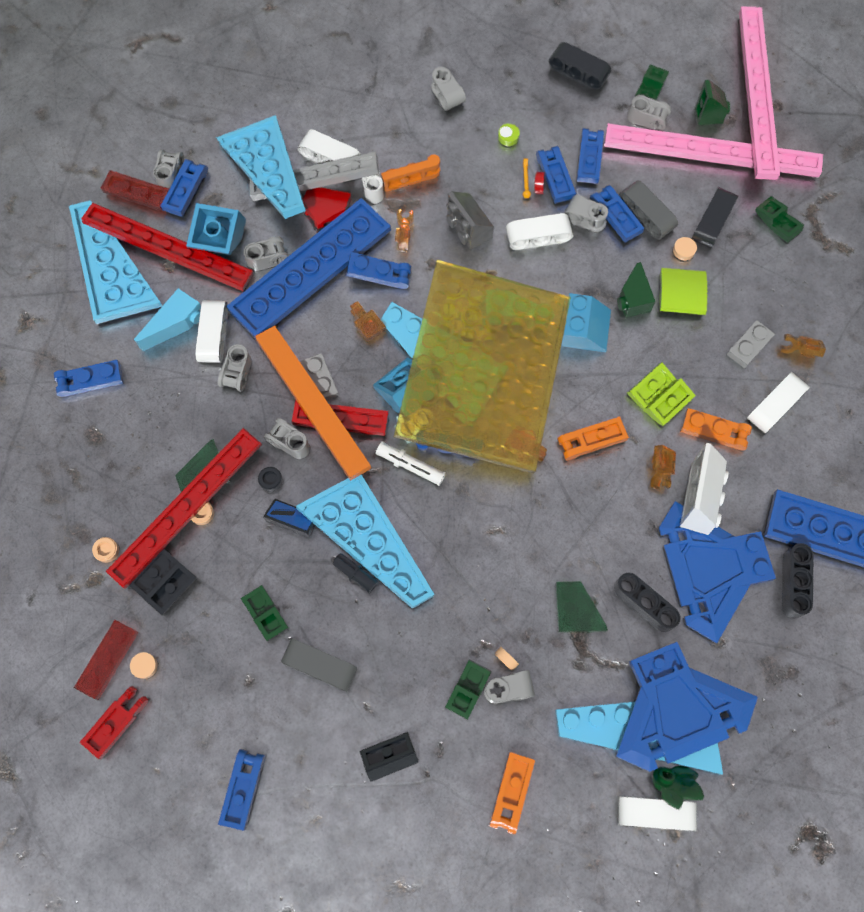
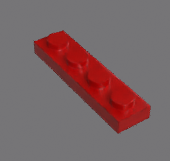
[292,400,389,436]

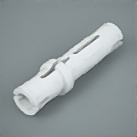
[376,441,446,486]

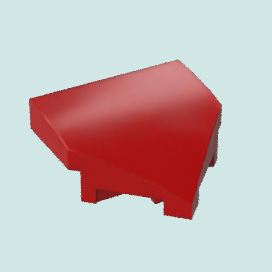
[303,187,351,229]

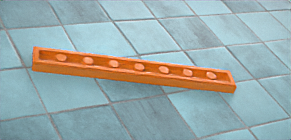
[255,326,371,481]

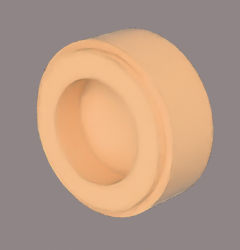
[673,237,697,261]
[191,502,214,525]
[92,537,119,563]
[495,646,519,671]
[130,652,158,679]

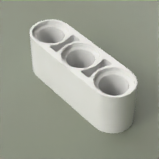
[298,129,361,164]
[506,213,573,250]
[196,300,228,363]
[747,372,810,434]
[619,797,697,831]

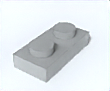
[726,320,775,369]
[300,353,339,401]

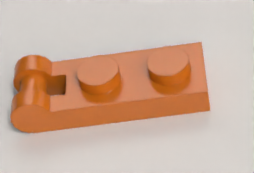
[381,154,440,192]
[680,408,752,450]
[557,417,629,461]
[489,752,535,835]

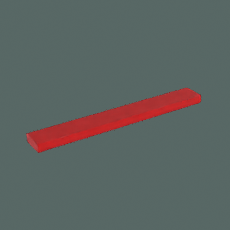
[81,202,253,291]
[105,428,262,589]

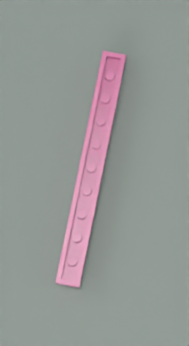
[739,7,780,180]
[604,124,823,178]

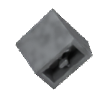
[446,191,494,250]

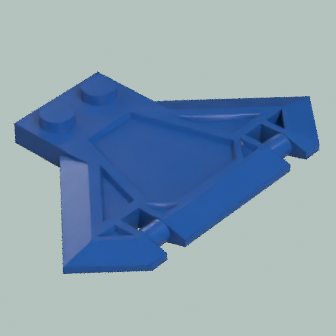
[659,501,776,644]
[616,642,758,772]

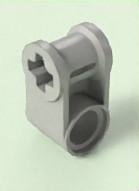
[431,67,466,111]
[627,95,671,131]
[153,149,185,193]
[564,195,608,232]
[244,236,289,271]
[218,344,252,392]
[263,418,310,459]
[484,670,535,704]

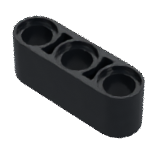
[549,42,612,90]
[692,187,738,248]
[782,543,814,619]
[614,572,681,632]

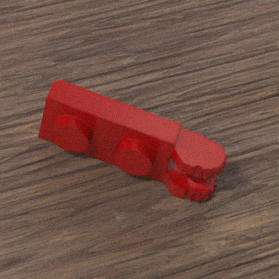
[80,686,149,760]

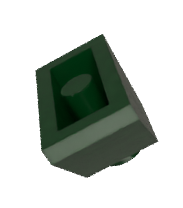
[695,80,730,125]
[617,262,656,318]

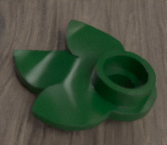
[652,766,704,810]

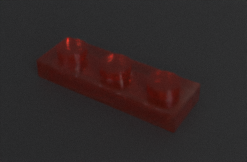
[101,170,169,211]
[74,620,139,700]

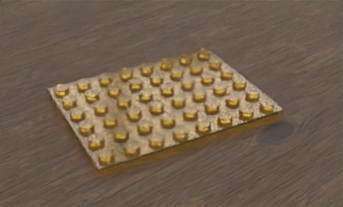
[393,260,571,474]

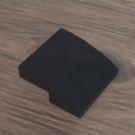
[129,549,197,616]

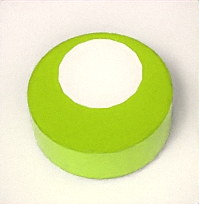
[498,124,520,146]

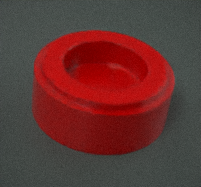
[534,172,545,194]

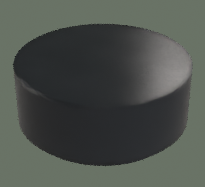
[258,467,283,492]

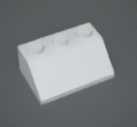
[680,443,729,535]

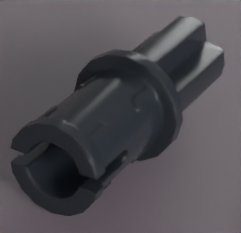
[333,553,379,594]

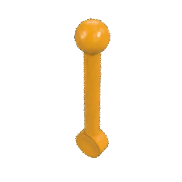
[523,158,531,199]

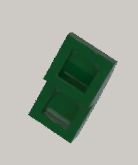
[635,64,670,100]
[755,196,804,243]
[240,585,288,641]
[445,659,492,720]

